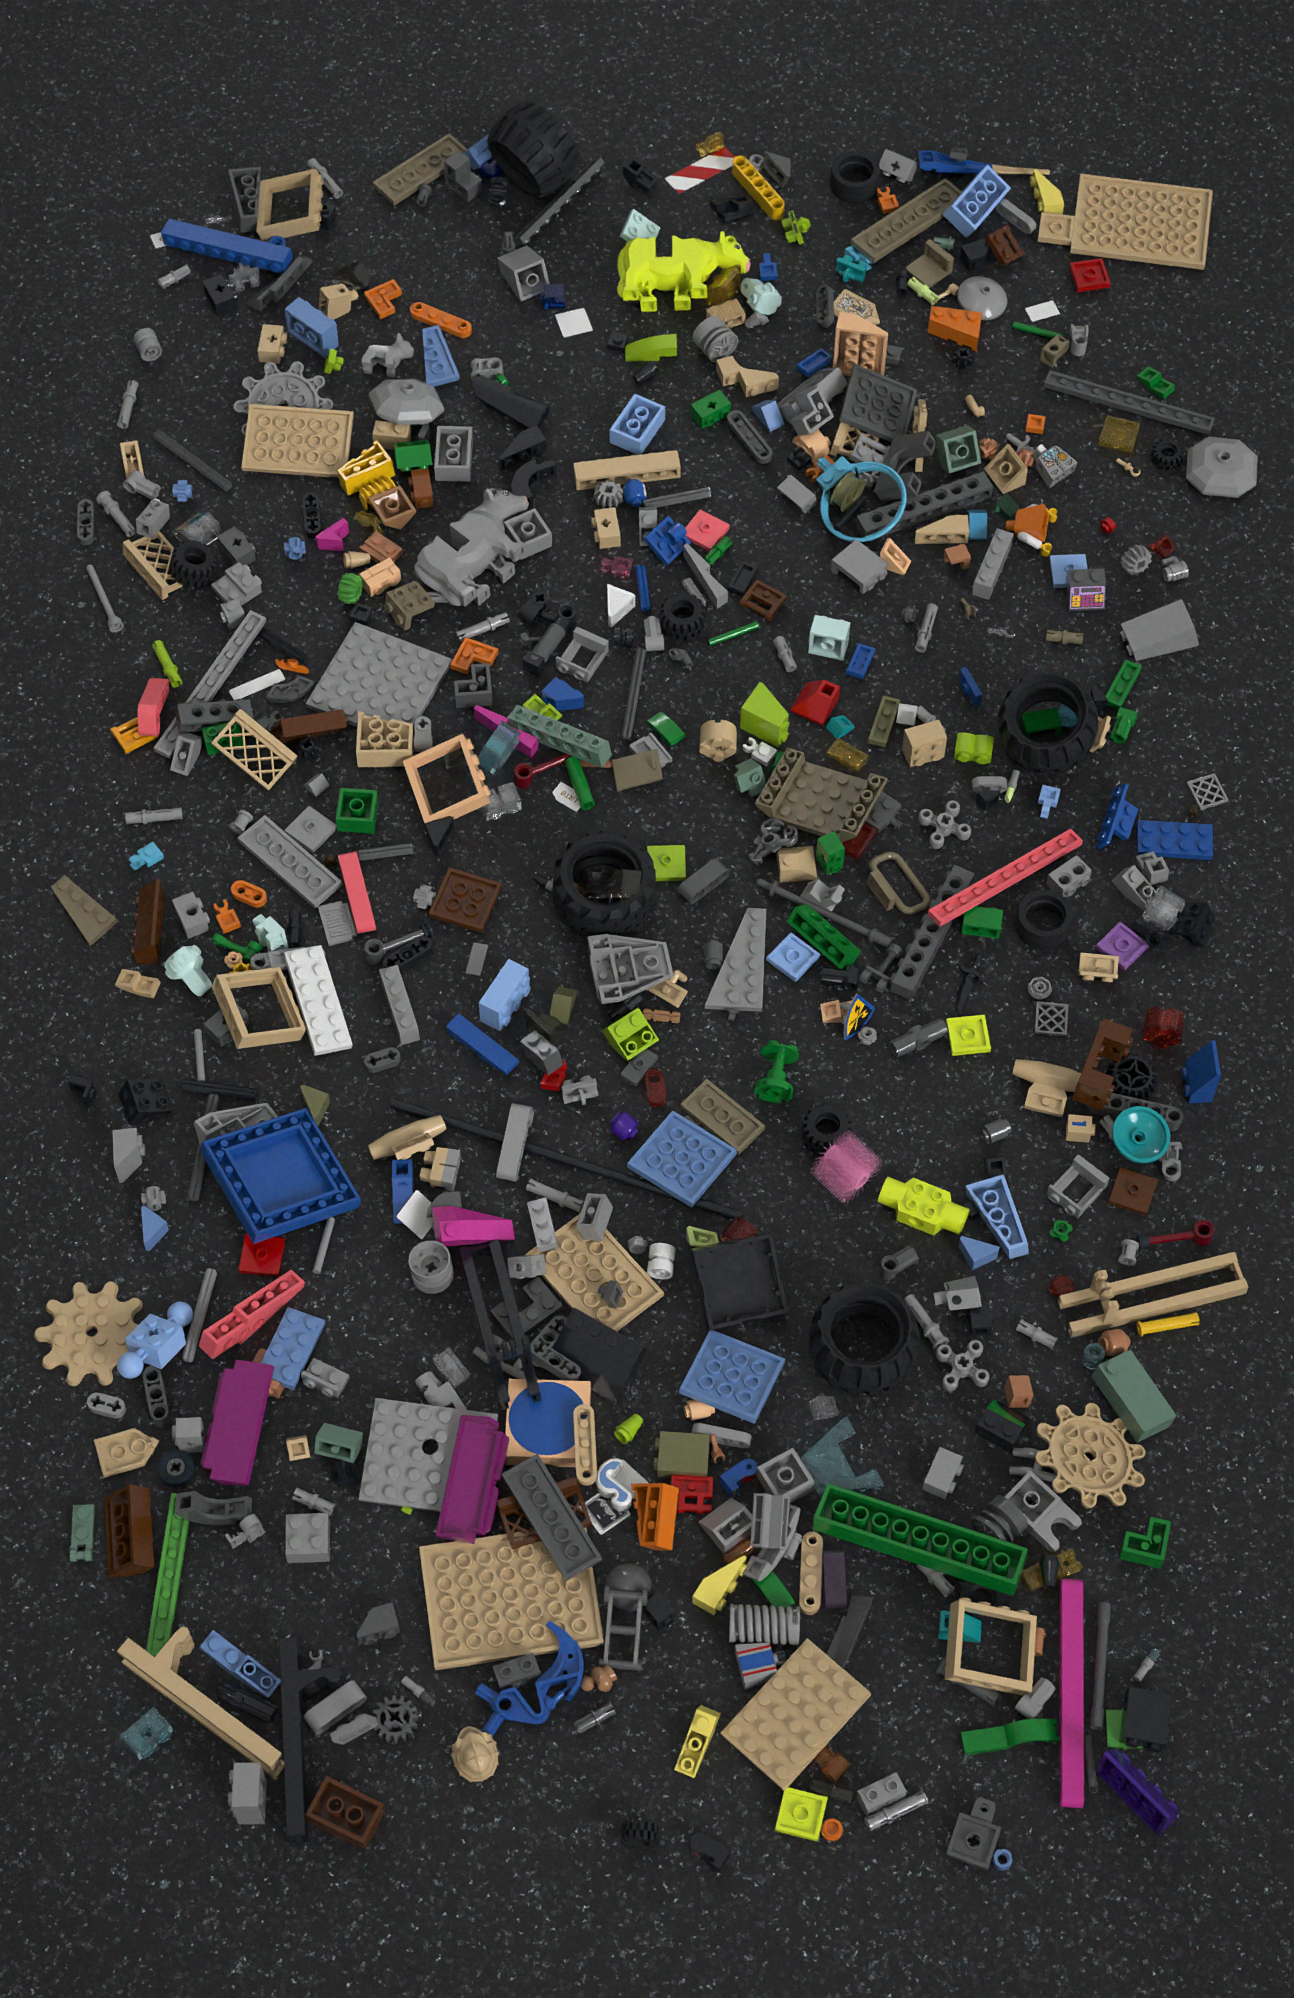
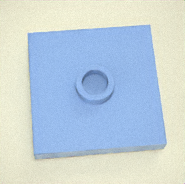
[1049,554,1087,588]
[766,933,820,982]

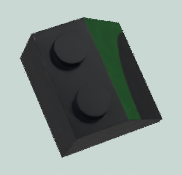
[974,1399,1030,1453]

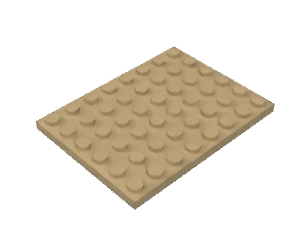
[1070,174,1213,270]
[419,1528,604,1670]

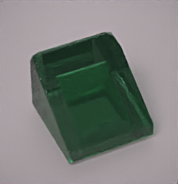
[995,492,1020,519]

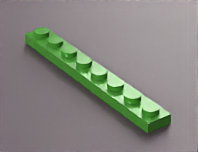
[146,1493,189,1657]

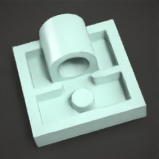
[620,209,660,244]

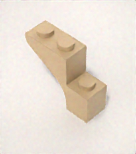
[716,356,779,397]

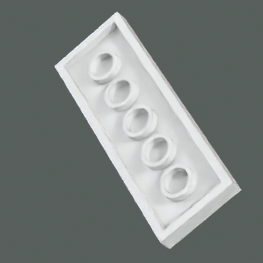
[284,945,353,1056]

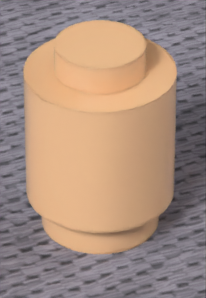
[683,1399,715,1421]

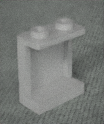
[831,539,888,594]

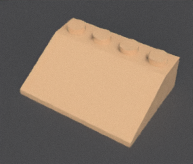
[833,312,888,376]

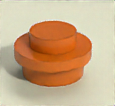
[821,1819,843,1841]

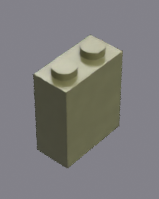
[654,1431,710,1478]

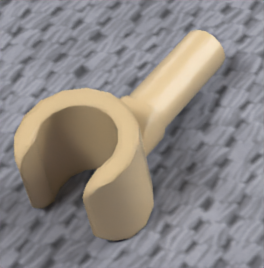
[938,284,959,300]

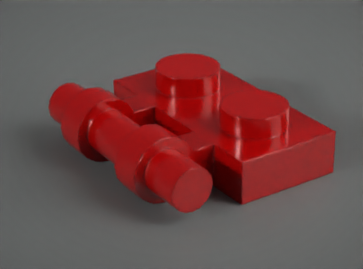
[671,1475,713,1515]

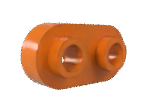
[231,880,267,908]

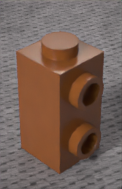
[408,468,434,509]

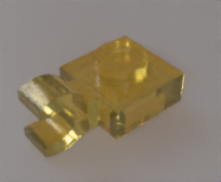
[695,132,724,157]
[354,511,385,533]

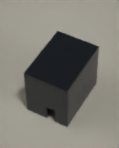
[964,1201,980,1221]

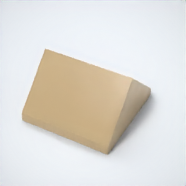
[984,444,1028,494]

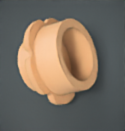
[224,951,243,969]

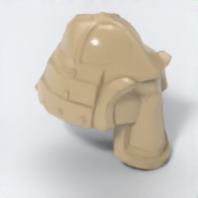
[451,1726,499,1782]

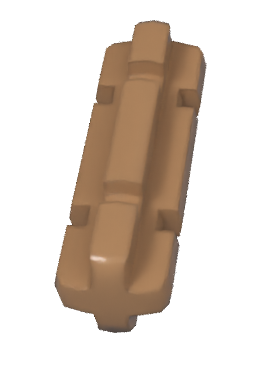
[643,1008,681,1023]

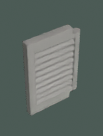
[318,901,357,946]

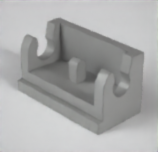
[777,475,817,513]

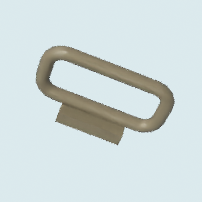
[866,852,931,914]

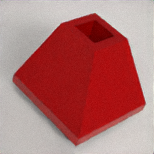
[790,679,840,726]

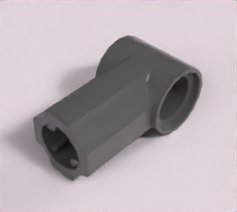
[879,1246,919,1280]

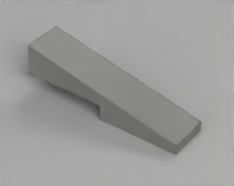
[683,544,728,609]

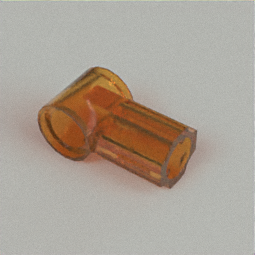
[813,1746,850,1782]

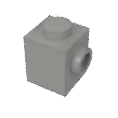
[220,598,245,630]

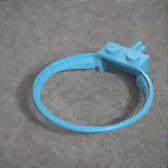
[816,456,907,542]

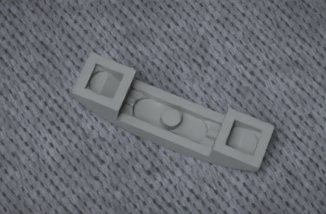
[743,1504,800,1582]

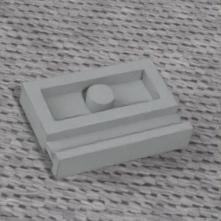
[629,733,672,770]

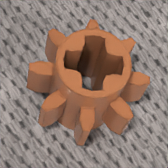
[978,438,999,460]
[1015,448,1035,467]

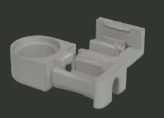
[1151,1142,1182,1181]
[225,1514,265,1549]

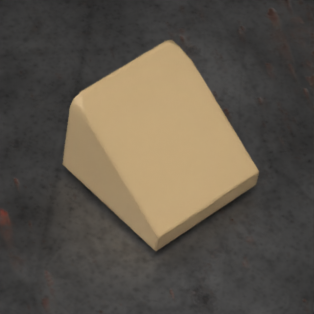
[286,1435,310,1461]

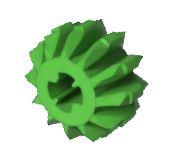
[338,573,363,604]

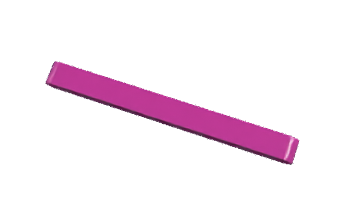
[1060,1578,1084,1808]

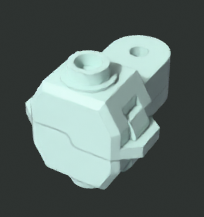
[741,278,782,315]
[164,945,212,997]

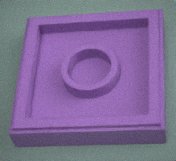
[1095,922,1149,971]

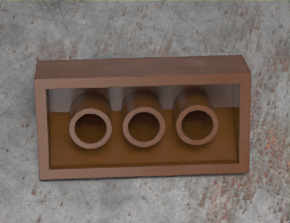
[131,879,165,964]
[104,1484,154,1578]

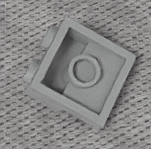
[211,562,262,606]

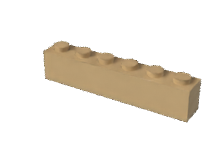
[573,450,681,490]

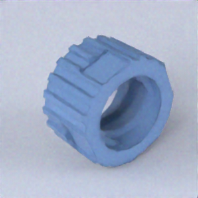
[992,1849,1013,1871]

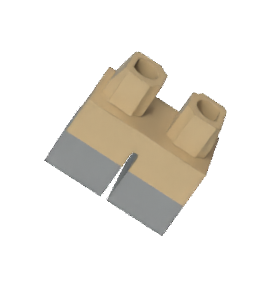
[420,1147,461,1192]

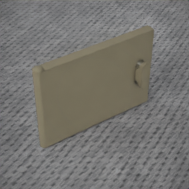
[612,749,663,792]

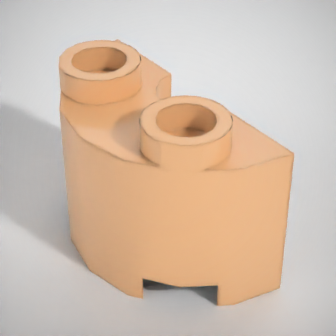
[792,429,831,463]

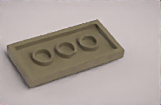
[681,1079,765,1155]

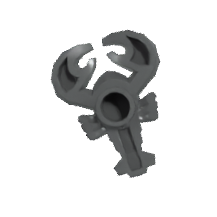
[748,818,799,865]

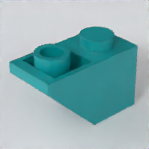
[938,1610,982,1643]

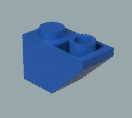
[542,677,584,711]

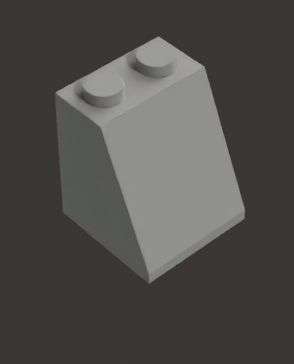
[497,246,551,301]

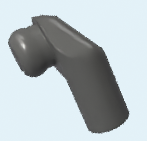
[669,648,694,669]

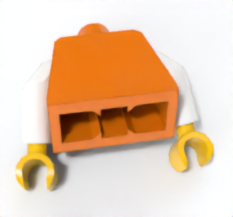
[1006,504,1057,557]

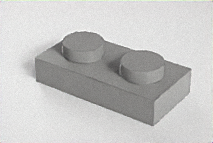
[330,1714,378,1745]

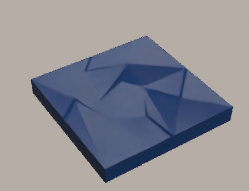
[200,1108,361,1244]

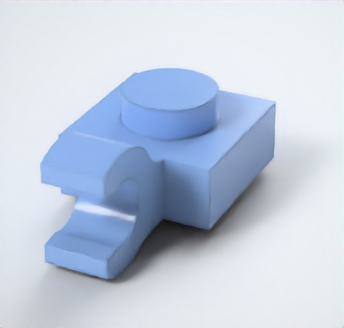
[1038,785,1061,819]

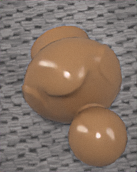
[580,1665,617,1692]

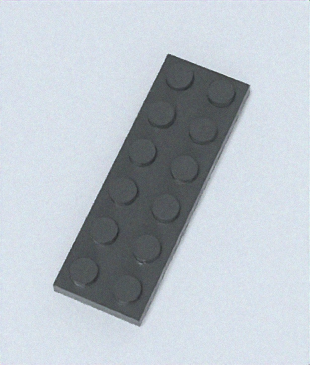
[502,1454,602,1581]

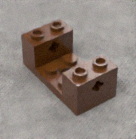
[1072,1018,1134,1111]

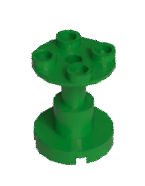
[754,1040,799,1103]

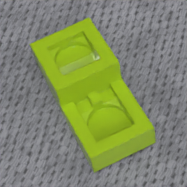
[522,694,562,721]

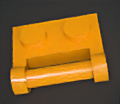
[110,715,158,754]

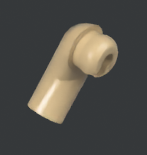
[965,395,985,417]

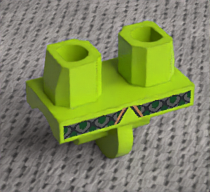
[781,211,811,245]

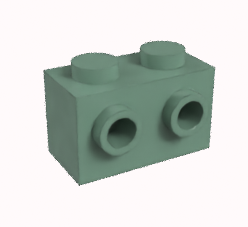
[314,1423,363,1463]

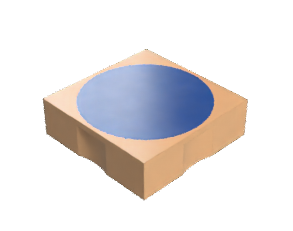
[505,1379,591,1467]

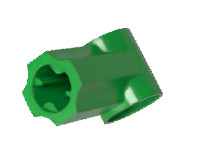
[1110,706,1138,744]

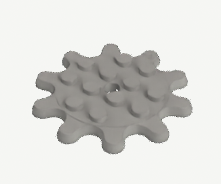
[234,362,333,436]

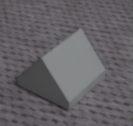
[303,773,329,797]

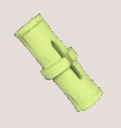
[907,277,939,305]

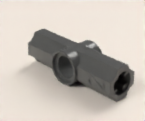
[889,1018,948,1058]

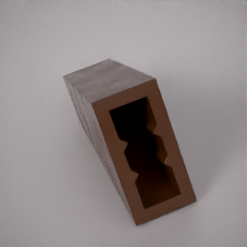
[270,709,347,744]

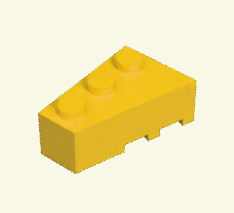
[337,440,395,496]

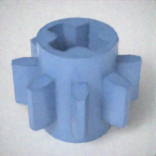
[173,480,192,502]
[284,537,306,559]

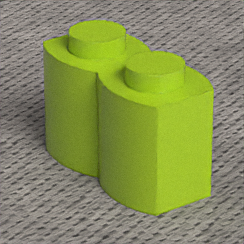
[954,733,994,764]

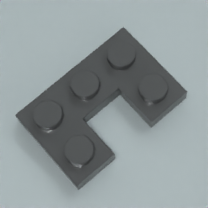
[490,1277,563,1341]

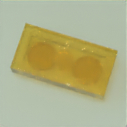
[827,738,869,772]

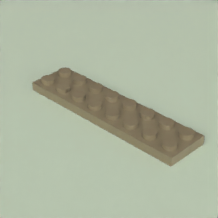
[850,179,962,263]

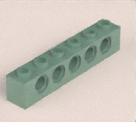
[507,705,612,768]

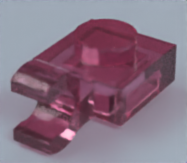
[601,556,633,578]

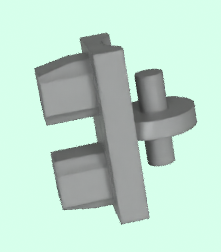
[561,1075,598,1106]

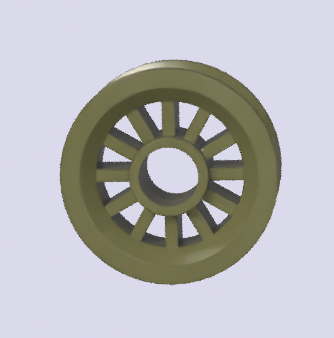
[830,472,865,512]

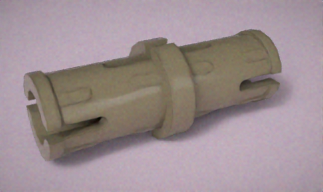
[1046,629,1083,645]

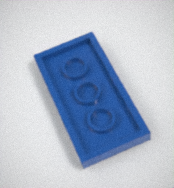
[1137,820,1213,860]

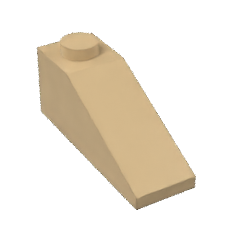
[915,515,969,544]

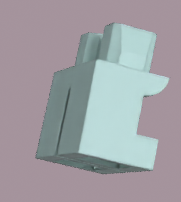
[252,914,289,952]

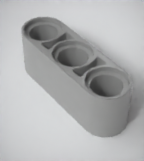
[303,1680,367,1735]

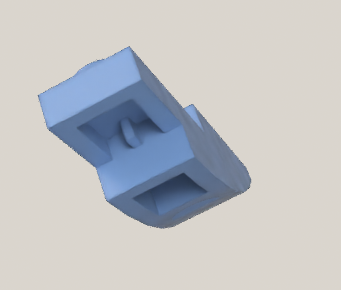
[199,1630,281,1698]

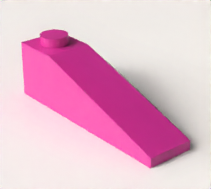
[431,1206,515,1247]

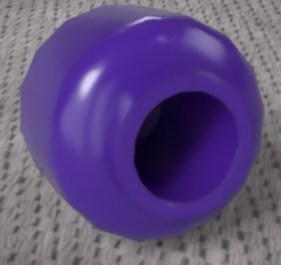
[609,1112,639,1141]

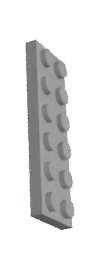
[238,815,342,908]

